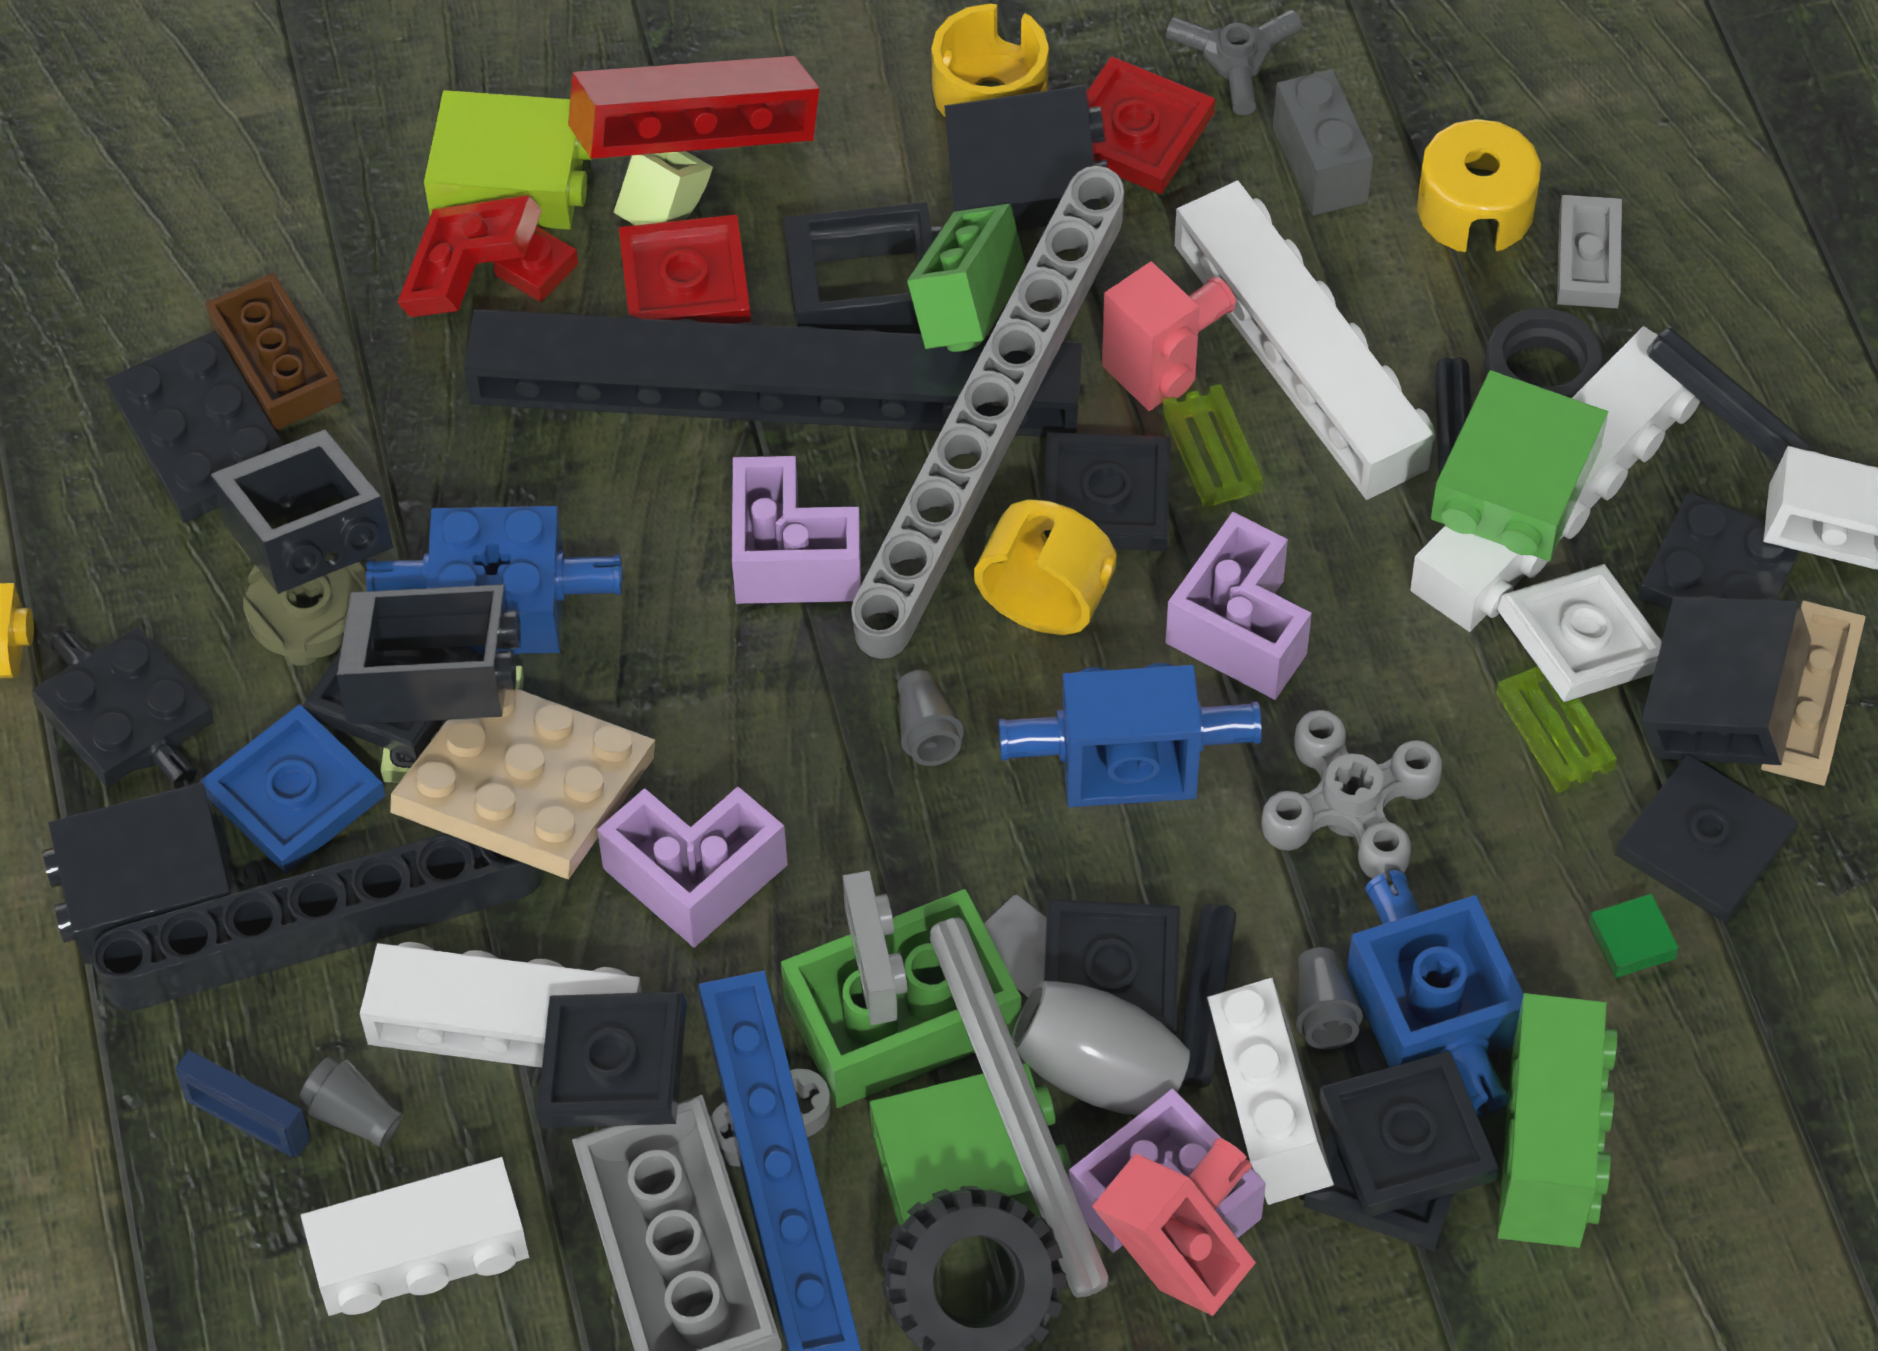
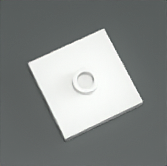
[1496,564,1662,702]

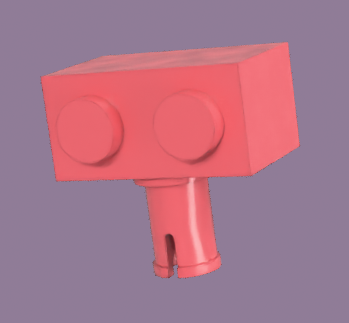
[1102,261,1236,411]
[1092,1138,1256,1316]

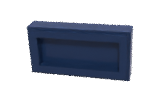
[175,1050,310,1158]

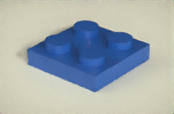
[200,704,386,874]

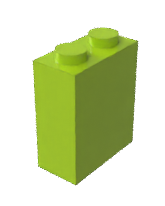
[424,90,593,230]

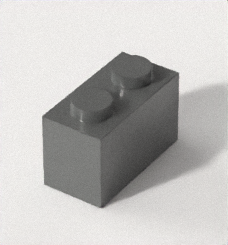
[1273,69,1373,216]

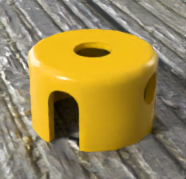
[931,4,1049,117]
[1416,119,1541,252]
[974,499,1116,635]

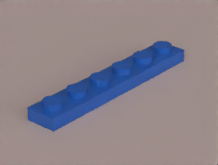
[698,970,861,1351]

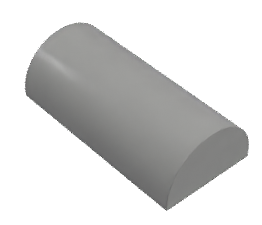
[572,1095,782,1351]

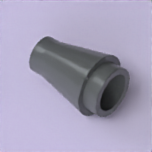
[897,670,964,766]
[1296,947,1363,1050]
[299,1056,404,1148]

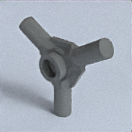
[1166,10,1302,115]

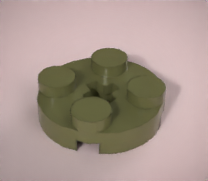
[243,551,367,666]

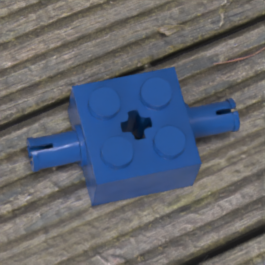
[366,506,623,654]
[998,663,1261,807]
[1346,870,1524,1118]

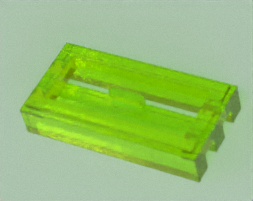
[1163,384,1263,508]
[1496,666,1617,793]

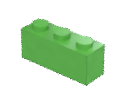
[907,203,1026,352]

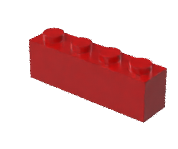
[568,56,820,159]

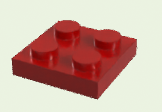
[1087,56,1215,194]
[619,214,751,324]

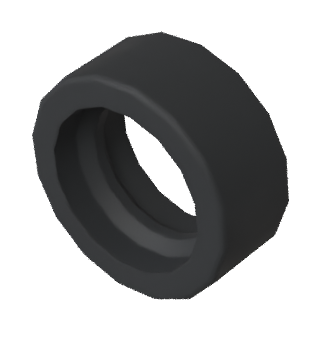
[1483,308,1603,398]

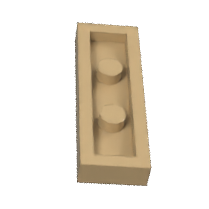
[1761,601,1866,786]

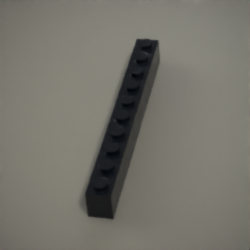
[464,309,1082,437]

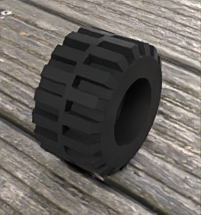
[881,1186,1066,1351]

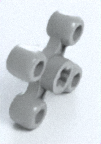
[1261,710,1442,882]

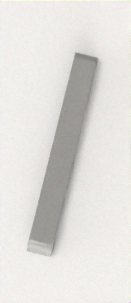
[851,166,1124,659]

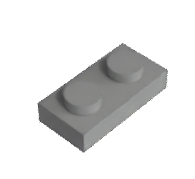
[1557,195,1622,308]
[843,871,907,1025]

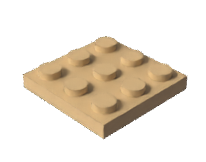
[390,688,655,880]

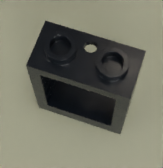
[784,202,942,334]
[211,430,394,594]
[337,584,521,725]

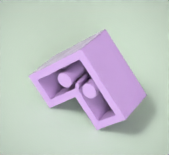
[732,456,861,604]
[1166,512,1312,700]
[597,787,788,948]
[1069,1088,1266,1253]

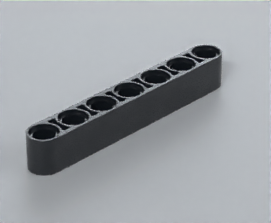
[92,833,544,1011]

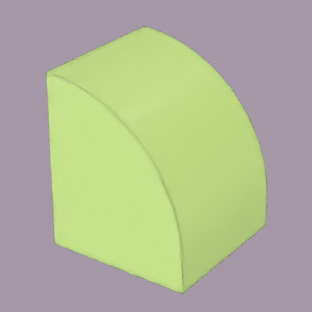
[613,151,713,225]

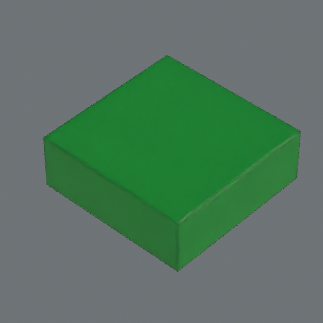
[1588,893,1679,978]

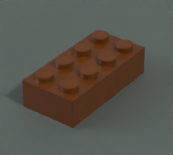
[205,273,343,431]

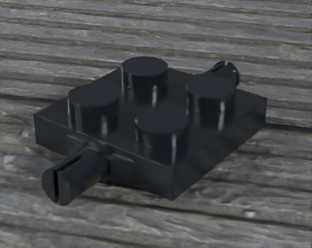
[32,627,214,789]

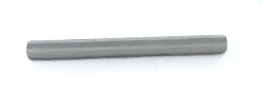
[930,917,1108,1298]

